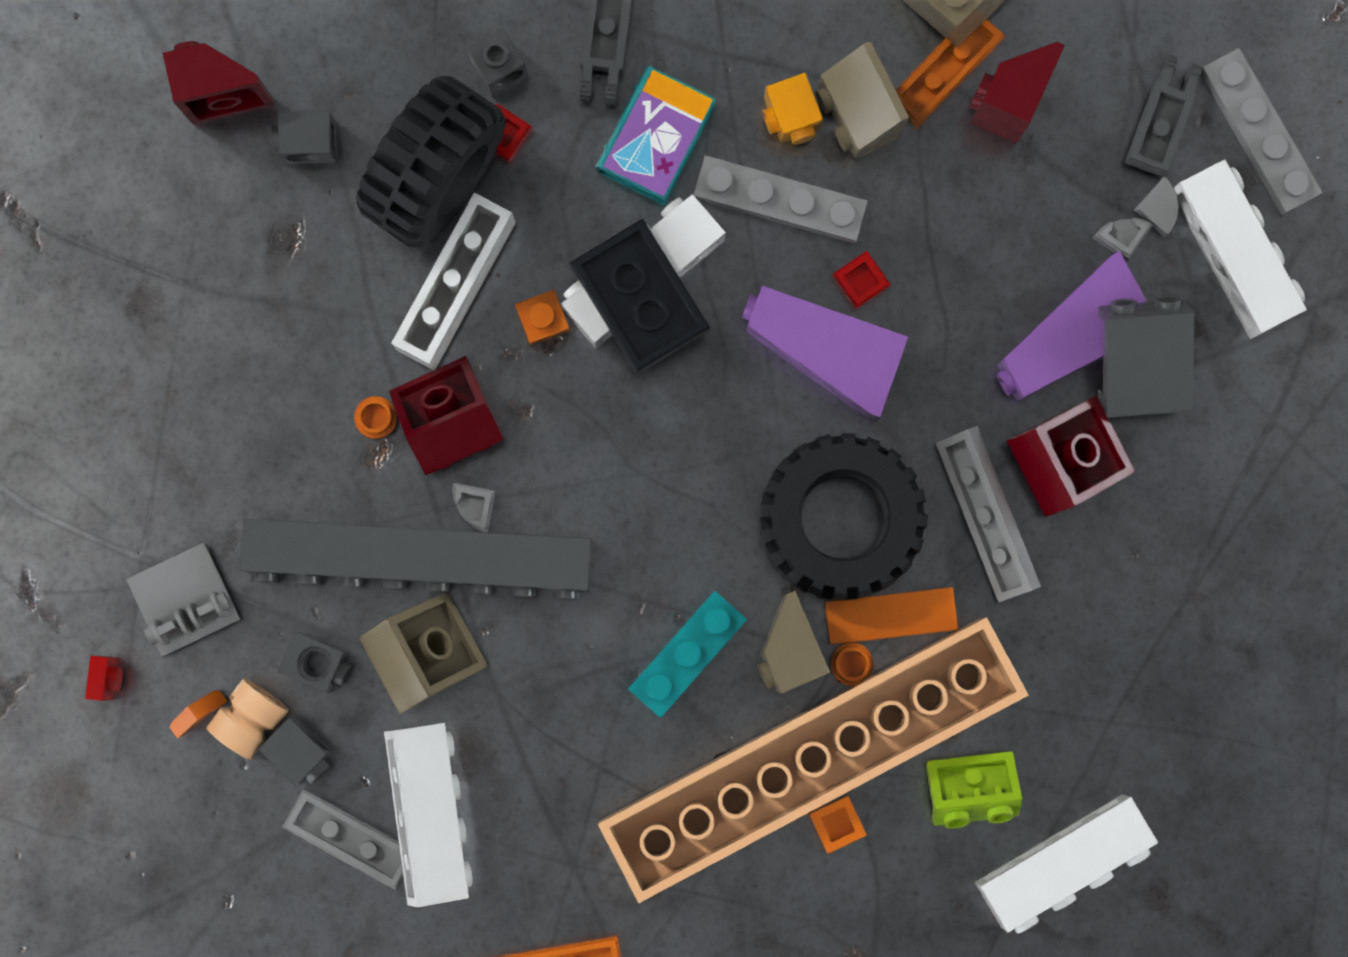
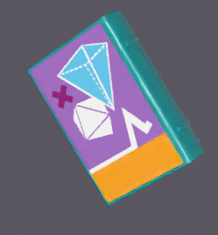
[595,66,716,206]

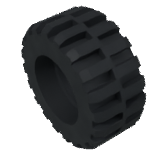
[356,76,506,248]
[759,433,928,601]

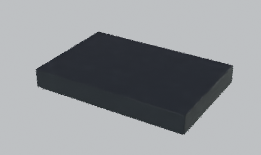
[569,218,710,374]

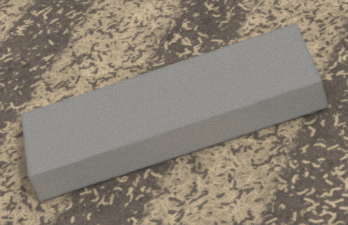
[282,788,404,890]

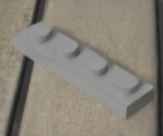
[1201,48,1323,216]
[694,155,868,244]
[936,426,1041,603]

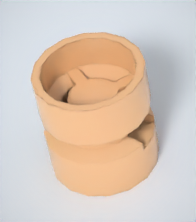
[206,677,289,760]

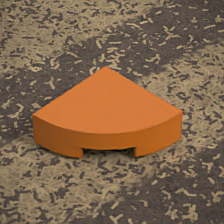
[169,690,228,739]

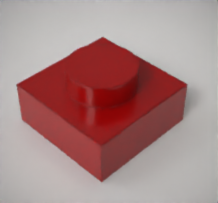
[85,655,123,701]

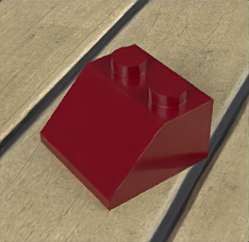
[162,41,274,124]
[969,42,1065,143]
[389,356,504,476]
[1007,396,1135,517]

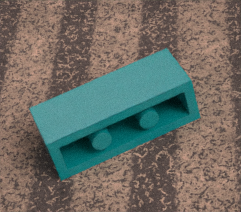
[628,591,748,718]

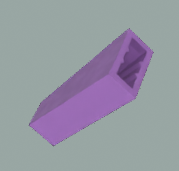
[997,251,1147,402]
[742,286,908,422]

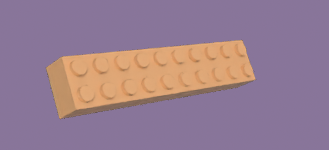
[598,617,1029,903]

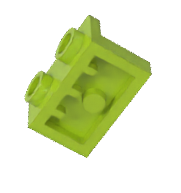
[926,751,1022,829]

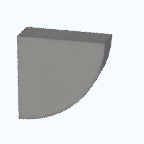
[1133,176,1179,238]
[1092,218,1153,262]
[452,482,496,532]

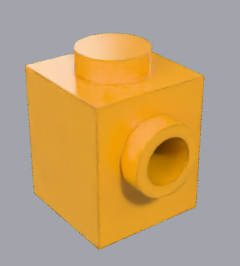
[762,73,823,145]

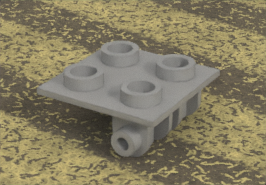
[126,542,241,657]

